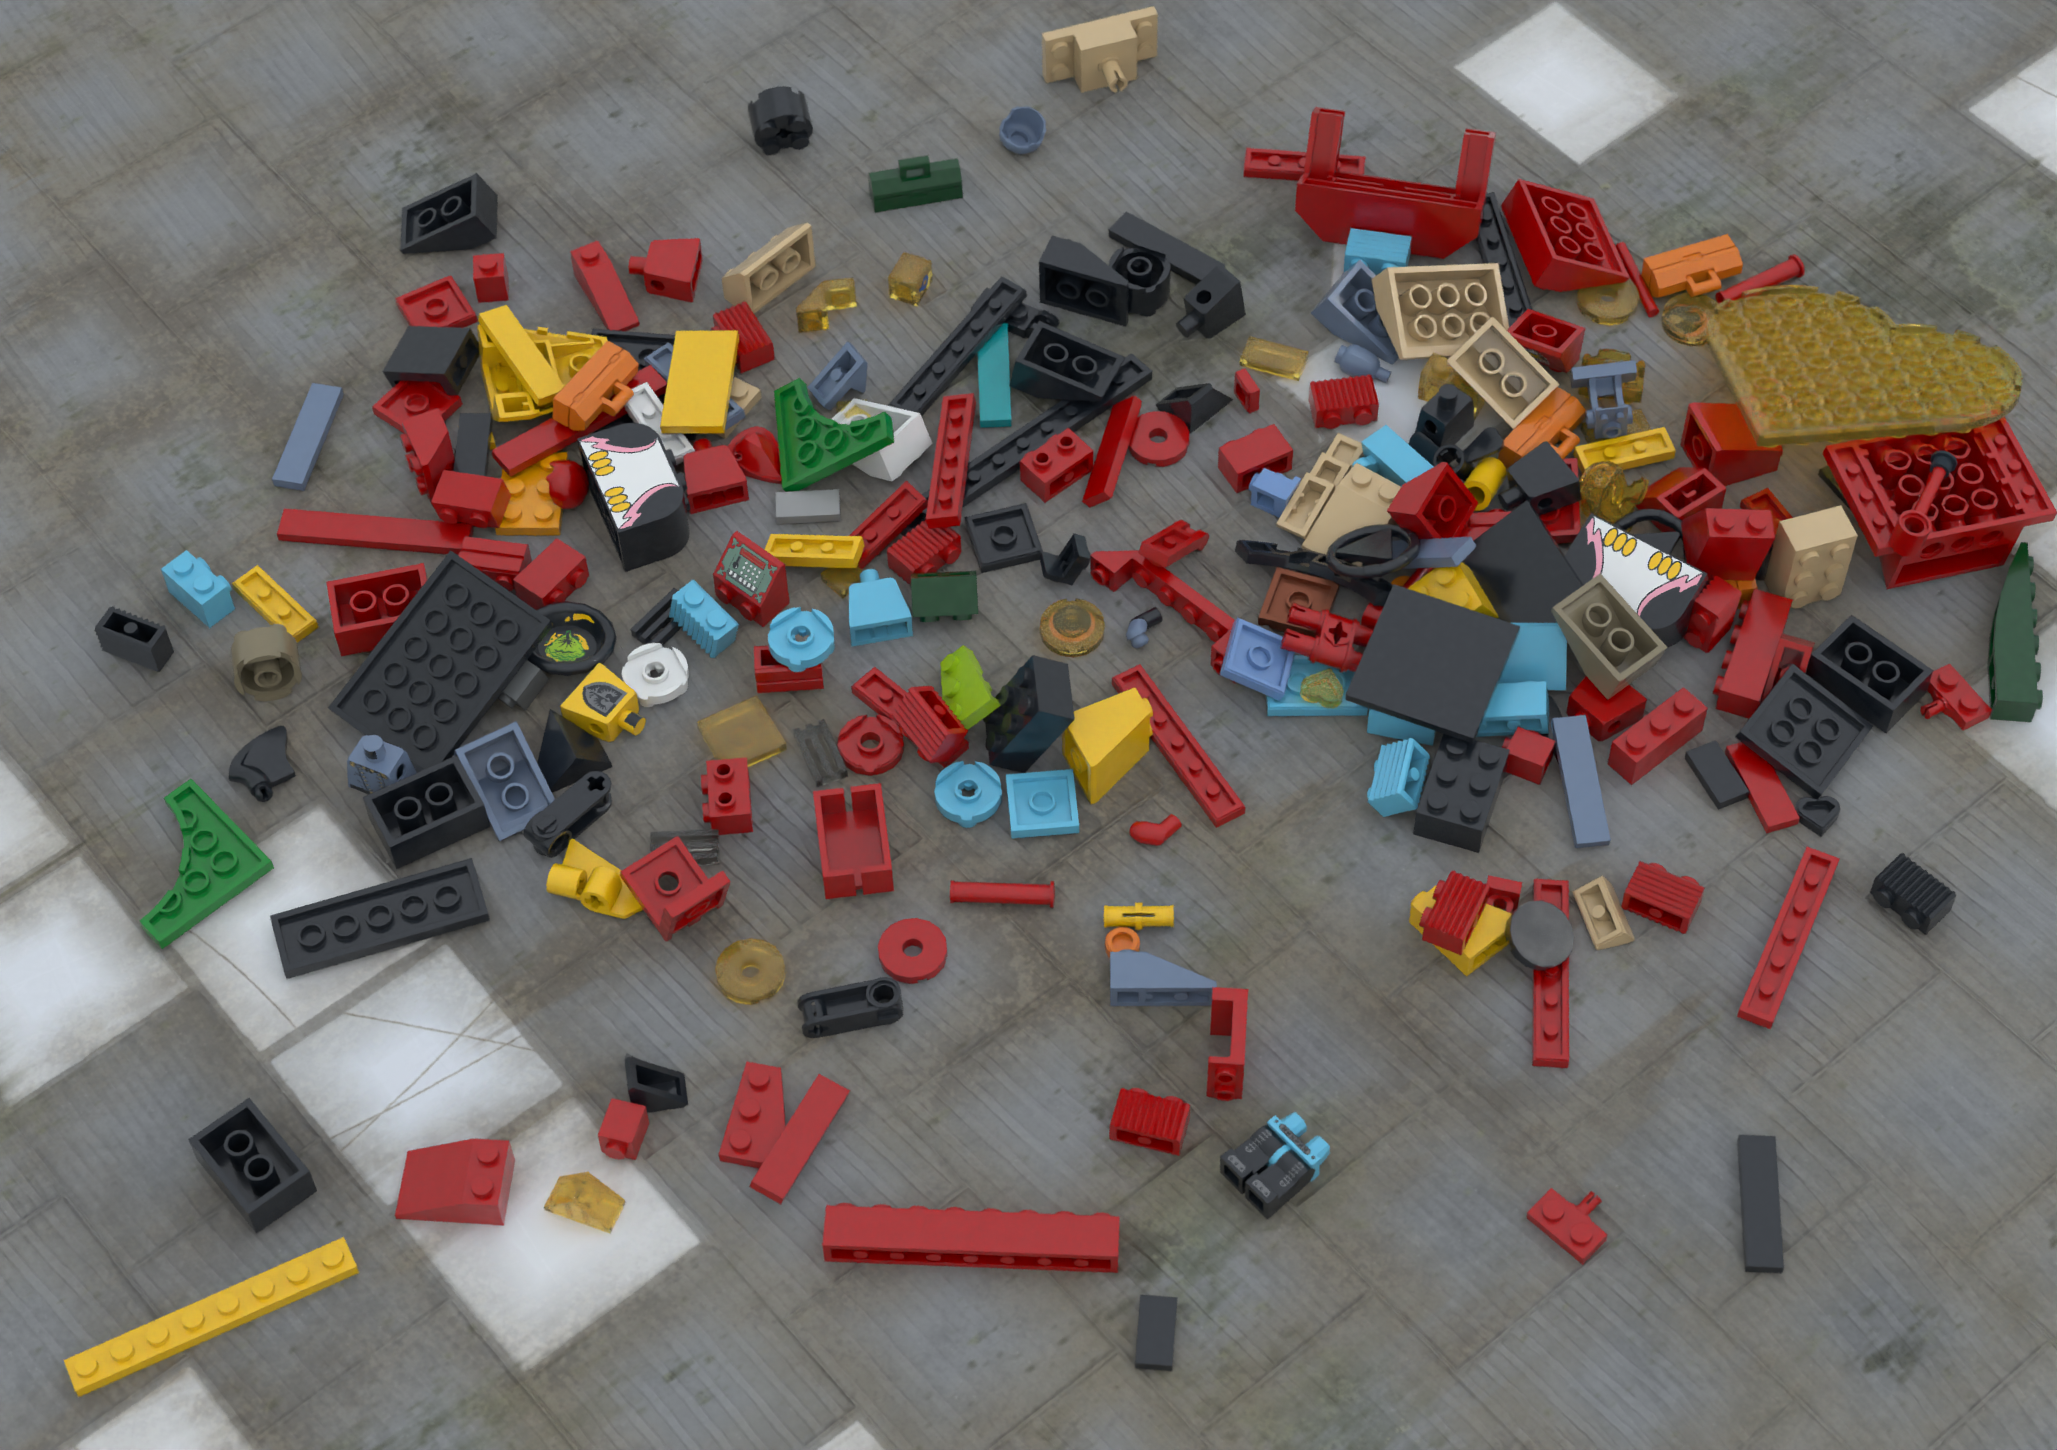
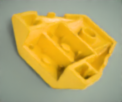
[477,324,607,422]

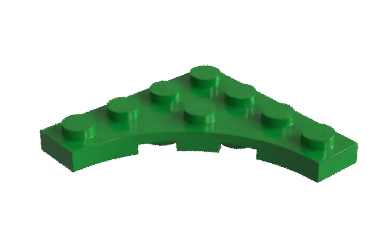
[774,378,895,492]
[139,779,274,949]

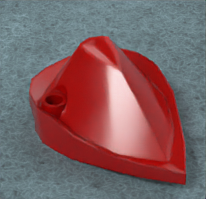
[728,426,782,484]

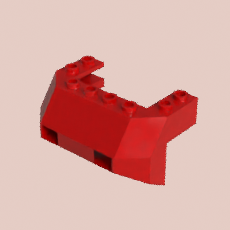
[1295,107,1496,259]

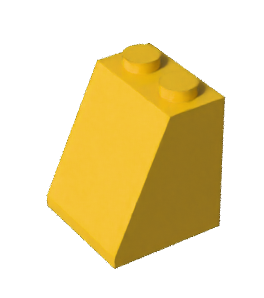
[1062,688,1153,804]

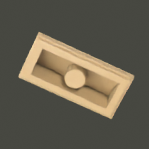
[1572,876,1635,950]

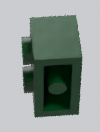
[911,571,978,622]

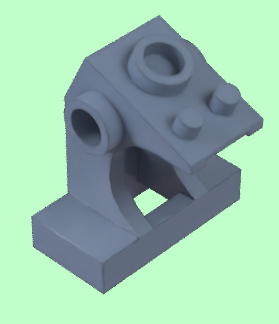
[1570,360,1637,439]

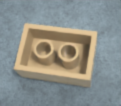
[1765,505,1858,609]

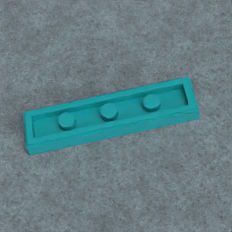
[978,324,1012,428]

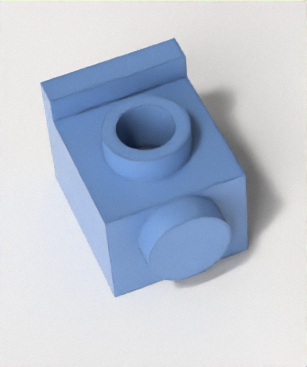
[1249,468,1301,518]

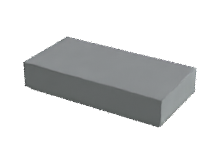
[775,489,841,524]

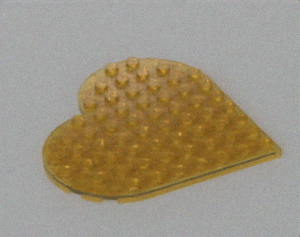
[1706,285,2023,448]

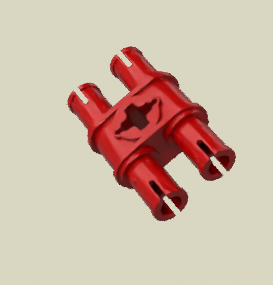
[1280,602,1374,673]

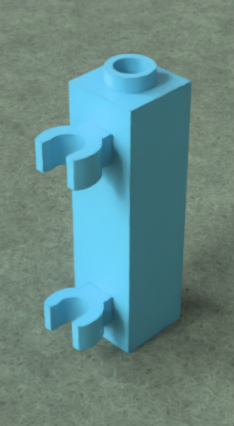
[1352,425,1433,486]

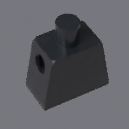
[1176,263,1246,339]
[1415,384,1474,448]
[1498,441,1581,516]

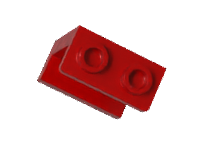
[1206,987,1248,1101]

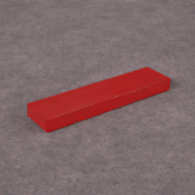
[1243,148,1366,181]
[1082,395,1142,508]
[851,667,969,768]
[750,1074,850,1204]

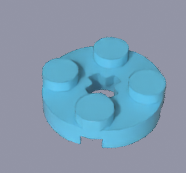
[768,607,835,672]
[934,761,1002,828]

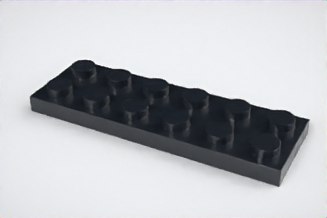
[270,858,490,979]

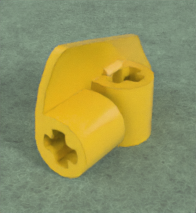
[546,839,643,919]

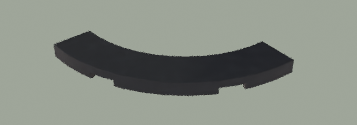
[1235,540,1393,606]

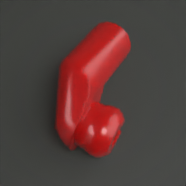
[1129,814,1182,846]

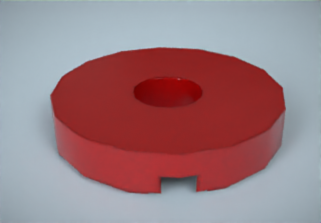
[1128,411,1189,467]
[837,715,904,776]
[878,918,948,984]

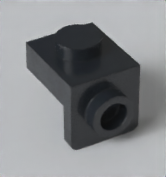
[1039,533,1091,585]

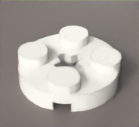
[622,643,689,707]

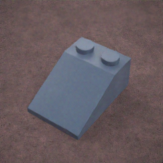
[1311,260,1399,365]
[454,721,555,842]

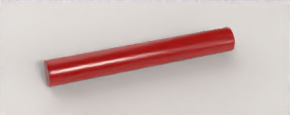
[1615,242,1659,317]

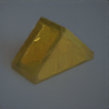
[544,1171,626,1234]

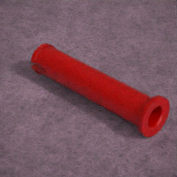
[1715,254,1805,311]
[950,880,1055,909]

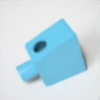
[849,569,913,647]

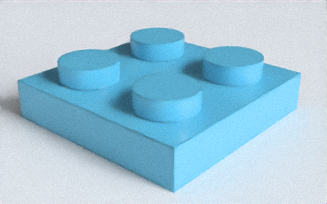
[1006,769,1079,839]

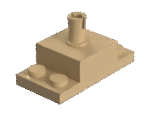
[1042,6,1158,93]

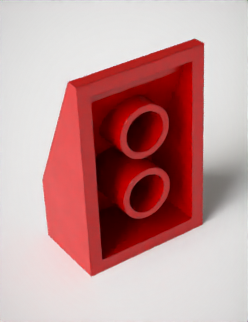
[395,1138,515,1226]

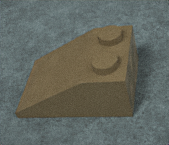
[1551,573,1668,699]

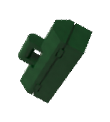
[868,155,963,213]

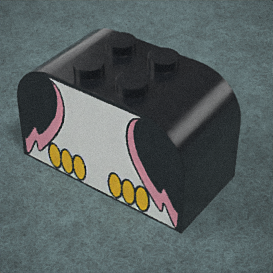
[577,423,690,572]
[1565,513,1709,647]

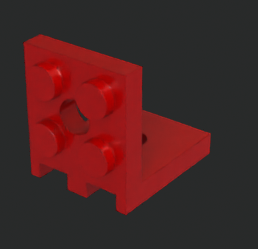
[620,836,731,942]

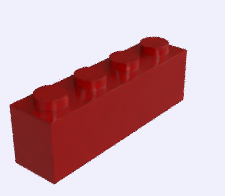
[1713,589,1793,719]

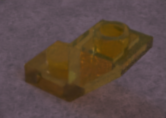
[796,277,857,333]

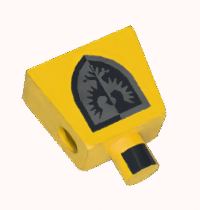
[560,663,646,742]

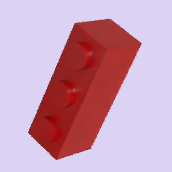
[1607,687,1708,785]

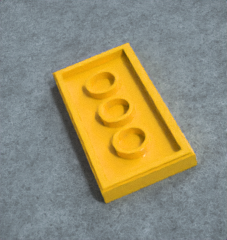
[660,331,739,433]

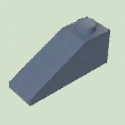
[1110,949,1217,1006]

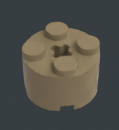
[231,624,302,701]

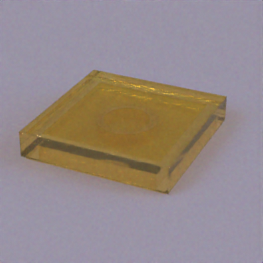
[697,695,787,767]

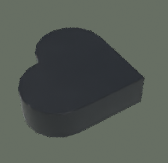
[1795,796,1840,837]

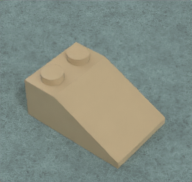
[1302,463,1401,567]

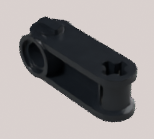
[523,771,612,858]
[797,977,903,1038]

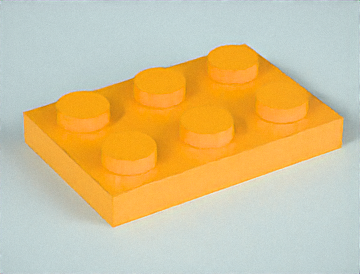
[495,452,569,536]

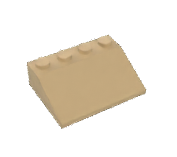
[1372,263,1509,360]

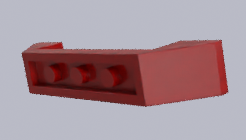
[1090,550,1236,683]

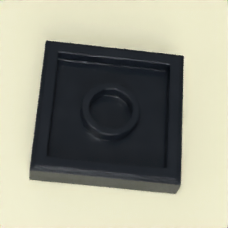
[964,503,1043,573]

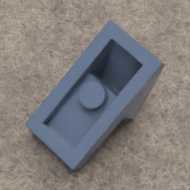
[807,341,868,410]

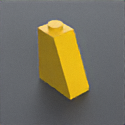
[1409,885,1512,976]

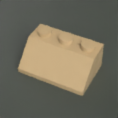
[722,223,816,314]
[1446,316,1559,429]

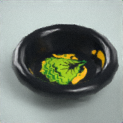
[527,601,617,676]

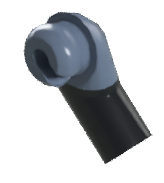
[1126,607,1162,649]

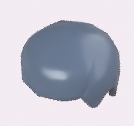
[999,106,1046,155]

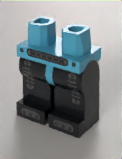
[1220,1112,1330,1220]

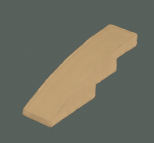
[1276,433,1364,539]

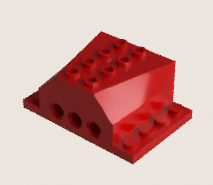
[1822,412,2057,590]

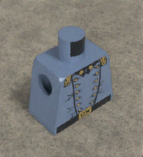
[347,735,417,794]

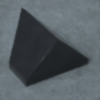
[1155,383,1234,434]
[537,709,612,793]
[624,1053,688,1113]

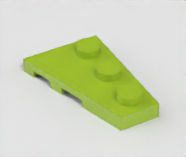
[940,645,1001,730]

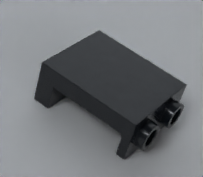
[382,326,480,395]

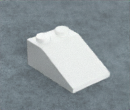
[832,398,933,481]

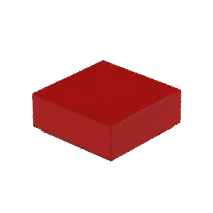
[1234,368,1260,414]

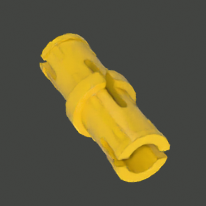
[1104,902,1174,930]

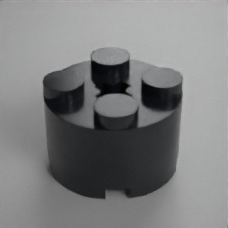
[748,86,813,156]
[1109,243,1171,317]

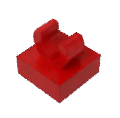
[1487,875,1522,913]

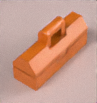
[1642,234,1743,298]
[553,340,639,431]
[1498,387,1586,469]

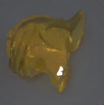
[1579,461,1649,533]

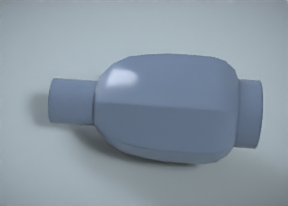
[1334,344,1391,383]

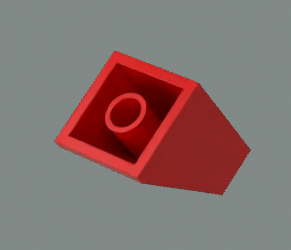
[1680,402,1783,486]
[1681,508,1775,581]

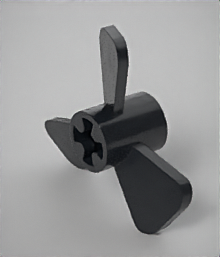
[1408,427,1504,513]

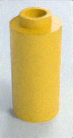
[1464,457,1507,511]

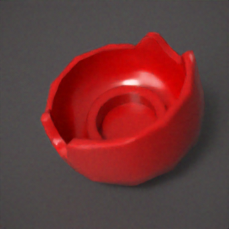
[546,460,589,509]

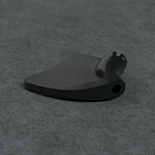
[229,726,296,802]

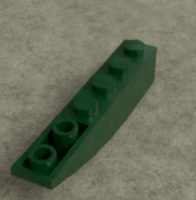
[1987,542,2043,722]

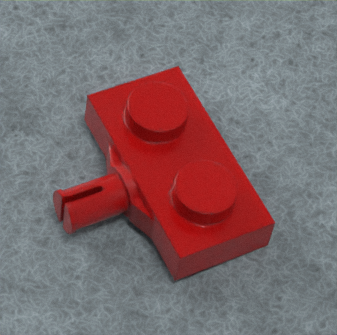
[1920,664,1992,730]
[1527,1188,1608,1265]

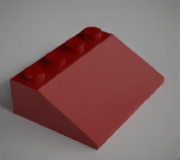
[1501,179,1629,292]

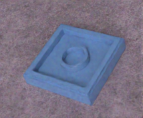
[1220,618,1295,701]

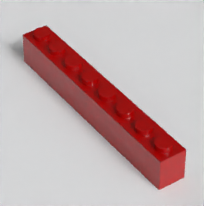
[822,1203,1120,1273]

